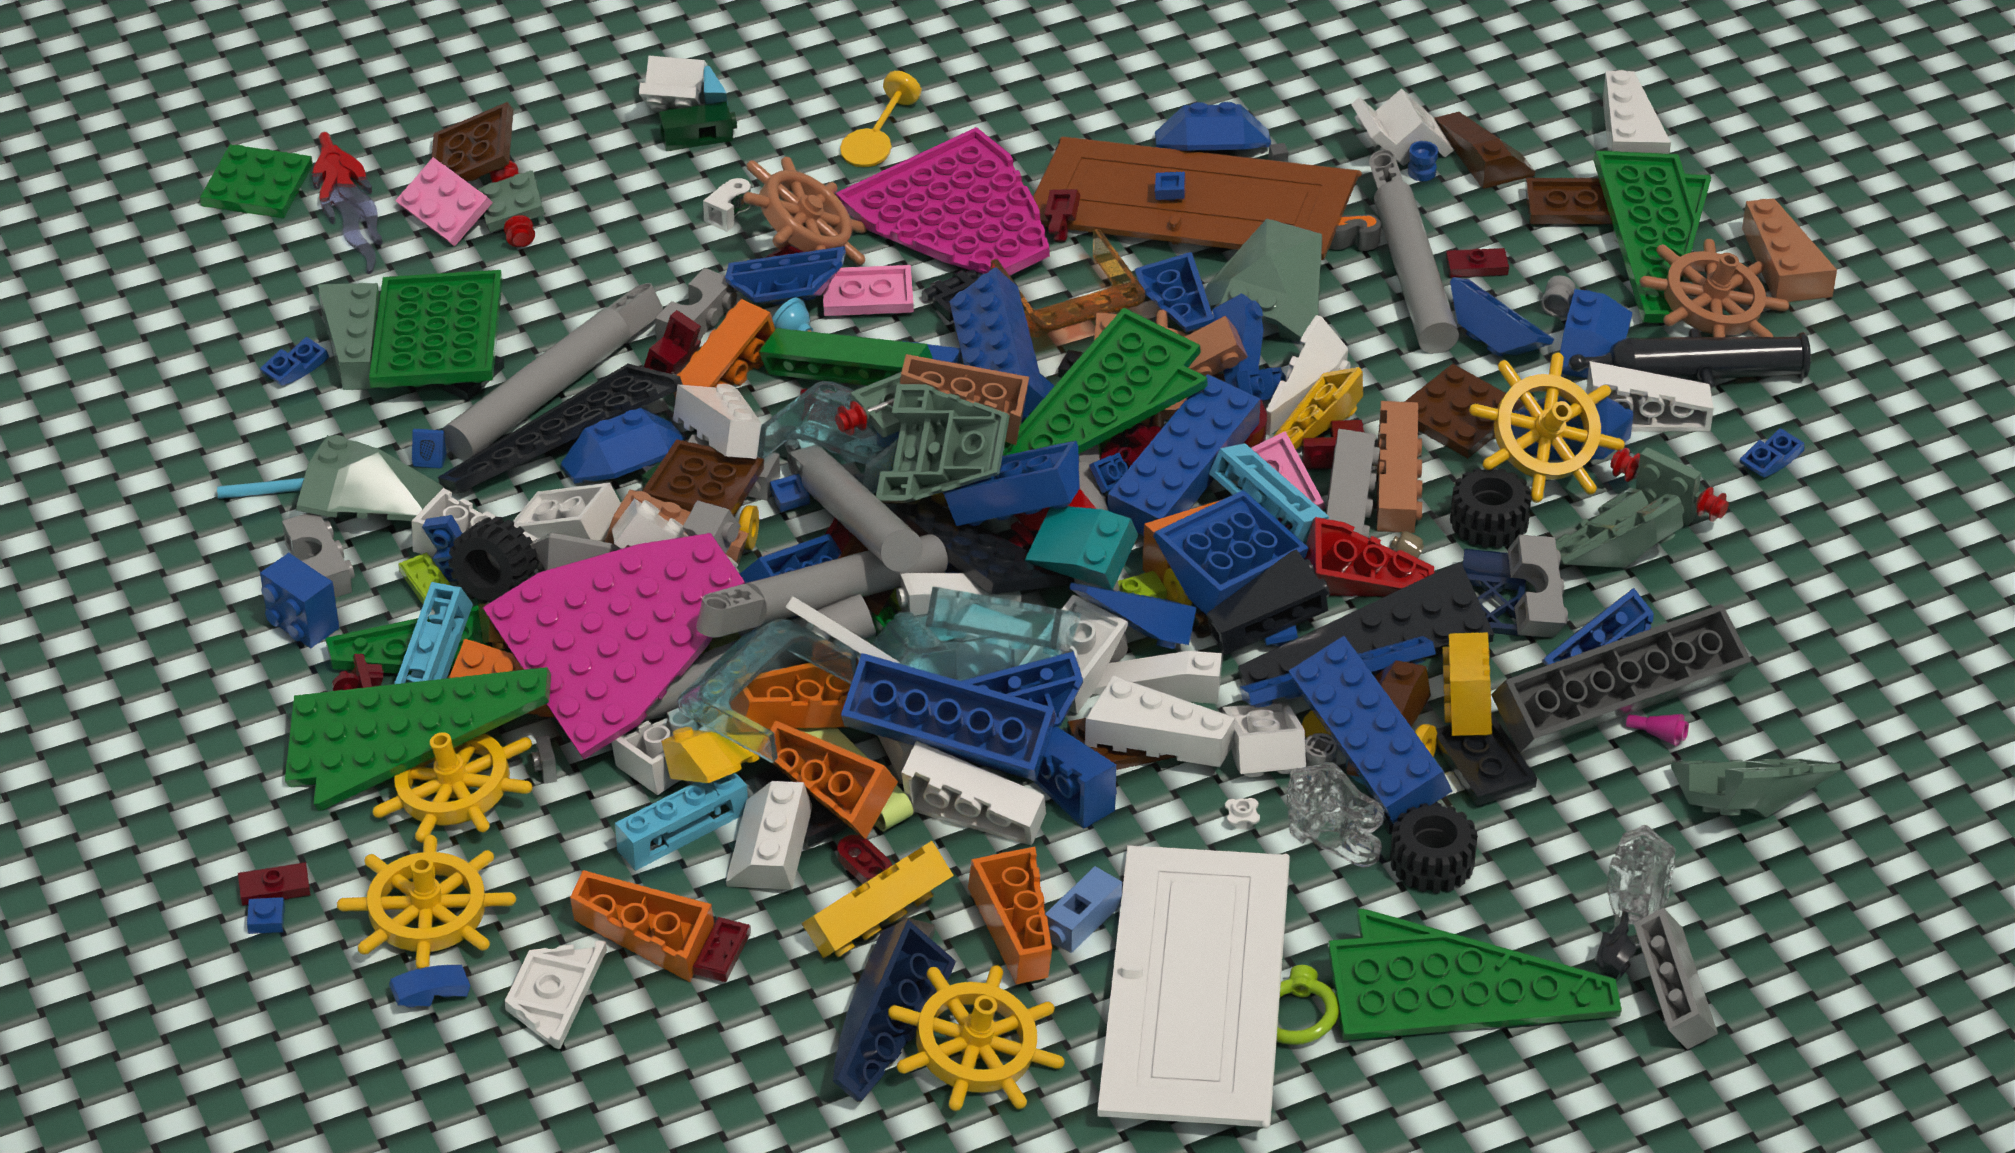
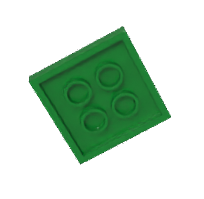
[200,144,313,218]

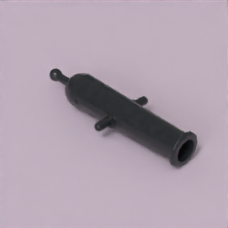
[1569,328,1811,389]

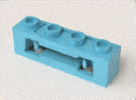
[1209,443,1329,545]
[395,582,473,684]
[615,773,748,871]

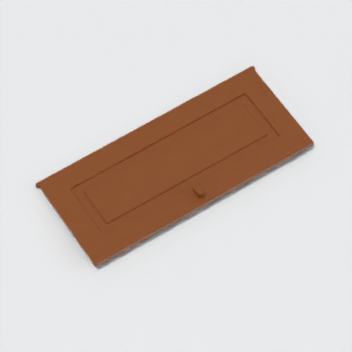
[1033,137,1362,260]

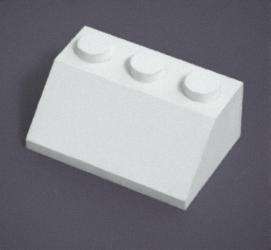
[726,781,812,890]

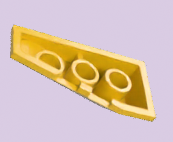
[1273,367,1363,449]
[661,727,770,783]

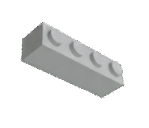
[1326,429,1380,537]
[1634,907,1718,1050]

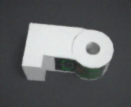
[703,178,751,232]

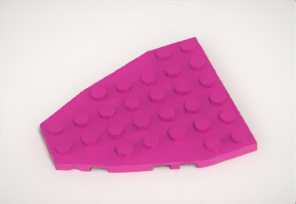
[835,127,1050,277]
[483,533,745,760]

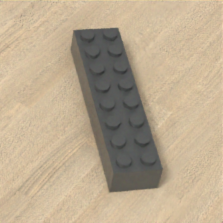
[1491,604,1751,753]

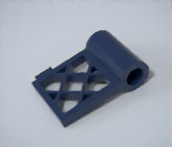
[1463,549,1526,636]

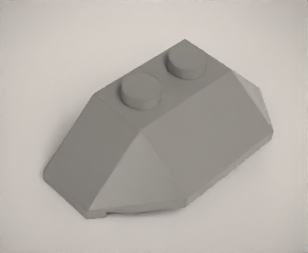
[531,533,621,572]

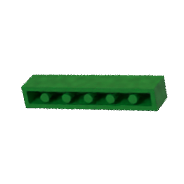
[759,328,933,386]

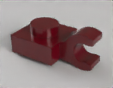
[1044,189,1081,242]

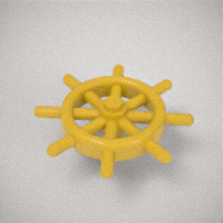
[1469,352,1625,503]
[373,733,533,843]
[337,834,516,969]
[888,965,1065,1111]

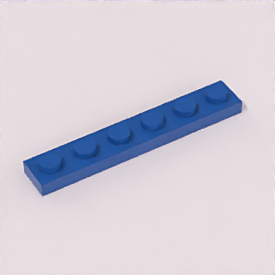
[1240,636,1436,708]

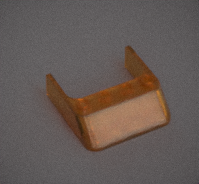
[991,229,1145,337]

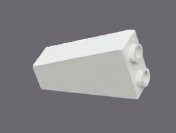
[896,573,1021,642]

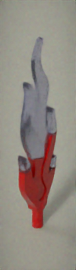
[312,132,383,274]

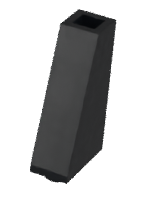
[1207,549,1330,656]

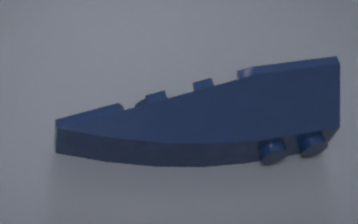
[833,919,956,1102]

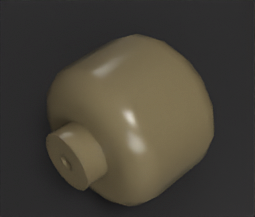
[1390,531,1424,558]

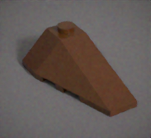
[1434,112,1535,189]
[1347,660,1431,777]

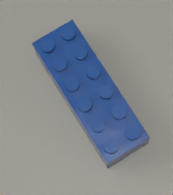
[949,267,1046,418]
[1108,374,1261,536]
[1289,636,1453,825]
[841,653,1056,781]

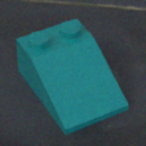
[1025,506,1138,590]

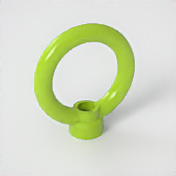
[1276,965,1339,1045]

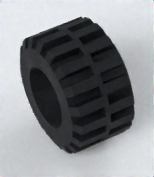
[1450,468,1532,548]
[448,517,538,604]
[1390,803,1478,893]

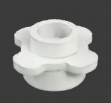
[1225,798,1260,829]

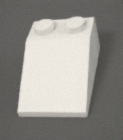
[513,483,621,542]
[1019,595,1128,714]
[1222,701,1306,777]

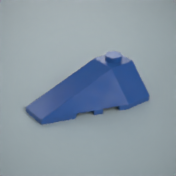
[1135,252,1215,332]
[1212,293,1264,388]
[1070,583,1197,649]

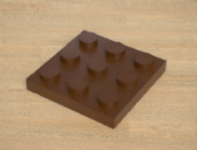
[431,101,514,182]
[1404,363,1525,459]
[642,439,764,516]

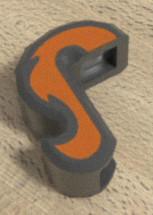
[1329,214,1381,251]

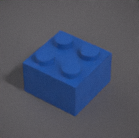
[260,553,339,648]

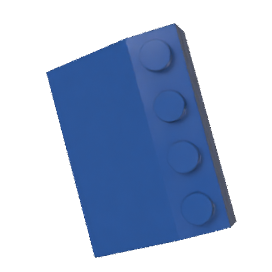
[1153,490,1309,615]

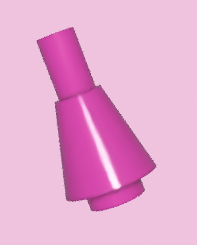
[1626,714,1689,746]

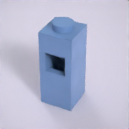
[1045,866,1122,953]

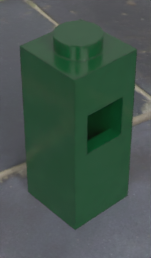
[659,101,737,151]

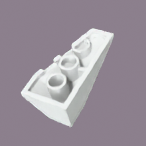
[1266,315,1351,435]
[1093,651,1223,704]

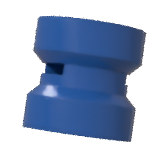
[1408,141,1438,181]

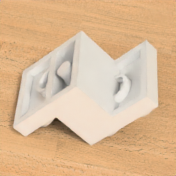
[639,56,708,112]
[1351,88,1454,166]

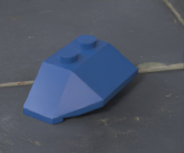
[1155,102,1271,150]
[725,246,846,305]
[1450,277,1554,356]
[1560,289,1633,378]
[1511,397,1634,460]
[561,408,686,484]
[1541,588,1654,666]
[962,651,1083,728]

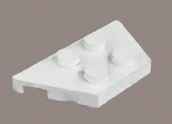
[785,596,900,663]
[505,941,607,1049]

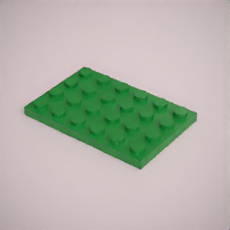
[369,270,503,389]

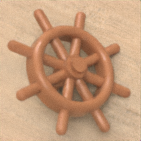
[743,157,867,266]
[1640,239,1789,337]

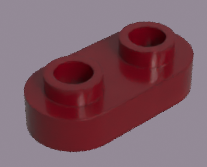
[837,835,892,884]

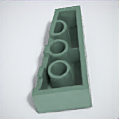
[317,283,380,390]

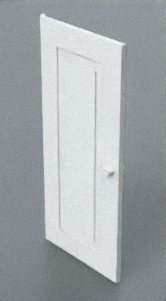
[1098,845,1290,1129]

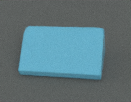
[704,66,728,105]

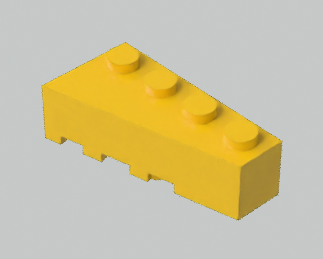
[1443,632,1492,736]
[801,841,954,958]

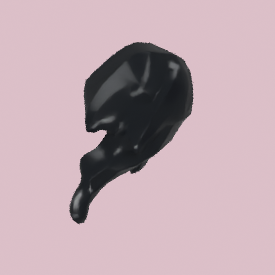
[1595,910,1636,981]

